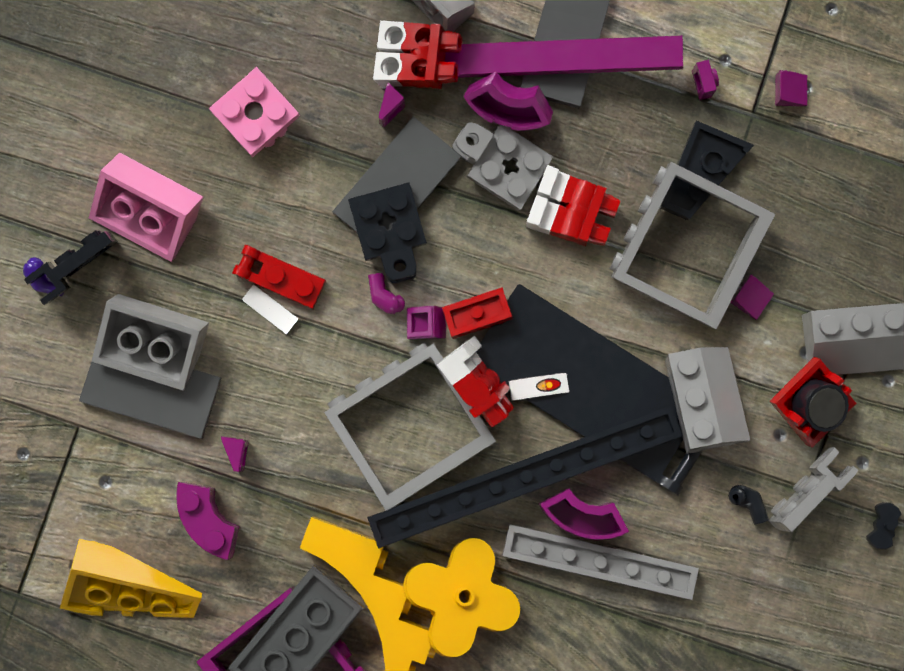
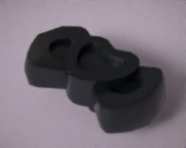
[866,502,902,550]

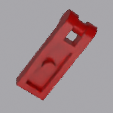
[232,245,326,310]

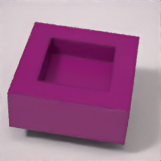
[692,60,719,100]

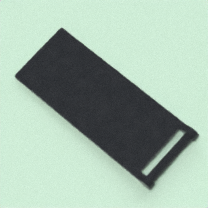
[476,284,702,496]

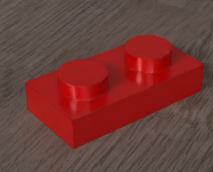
[442,287,513,339]

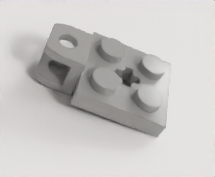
[452,123,553,211]
[768,447,858,532]

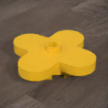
[403,538,520,658]

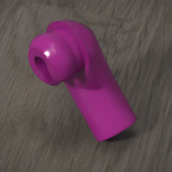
[368,273,405,314]

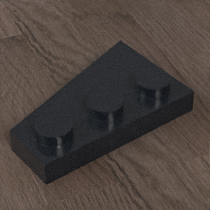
[659,120,754,220]

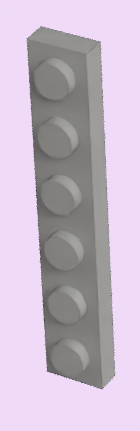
[502,524,699,600]

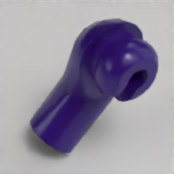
[23,257,64,297]

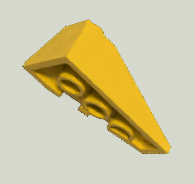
[60,539,202,618]

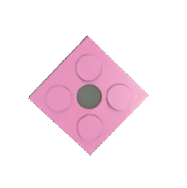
[209,67,300,158]

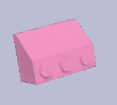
[89,153,203,262]

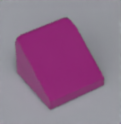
[775,70,807,107]
[378,83,405,127]
[730,275,774,320]
[407,306,446,339]
[221,436,249,472]

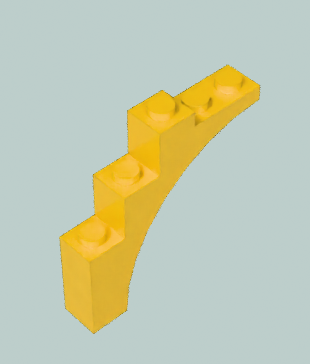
[300,517,436,671]

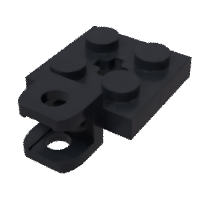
[348,182,427,284]
[24,230,118,305]

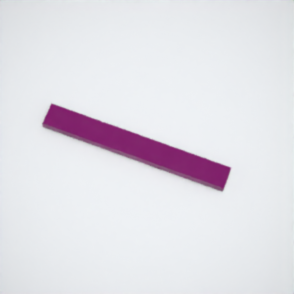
[445,35,683,78]

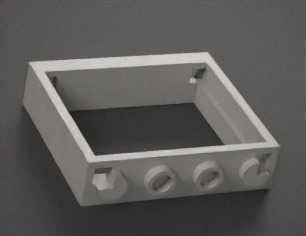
[609,162,775,329]
[324,343,496,510]

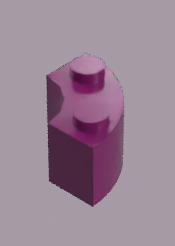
[464,72,553,130]
[176,482,240,560]
[538,489,629,539]

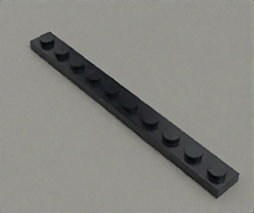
[367,406,683,549]

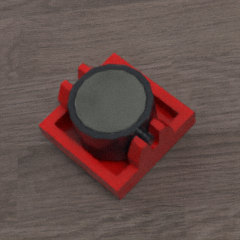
[769,357,857,448]

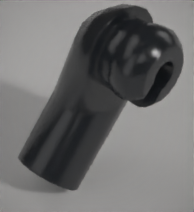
[728,485,769,525]

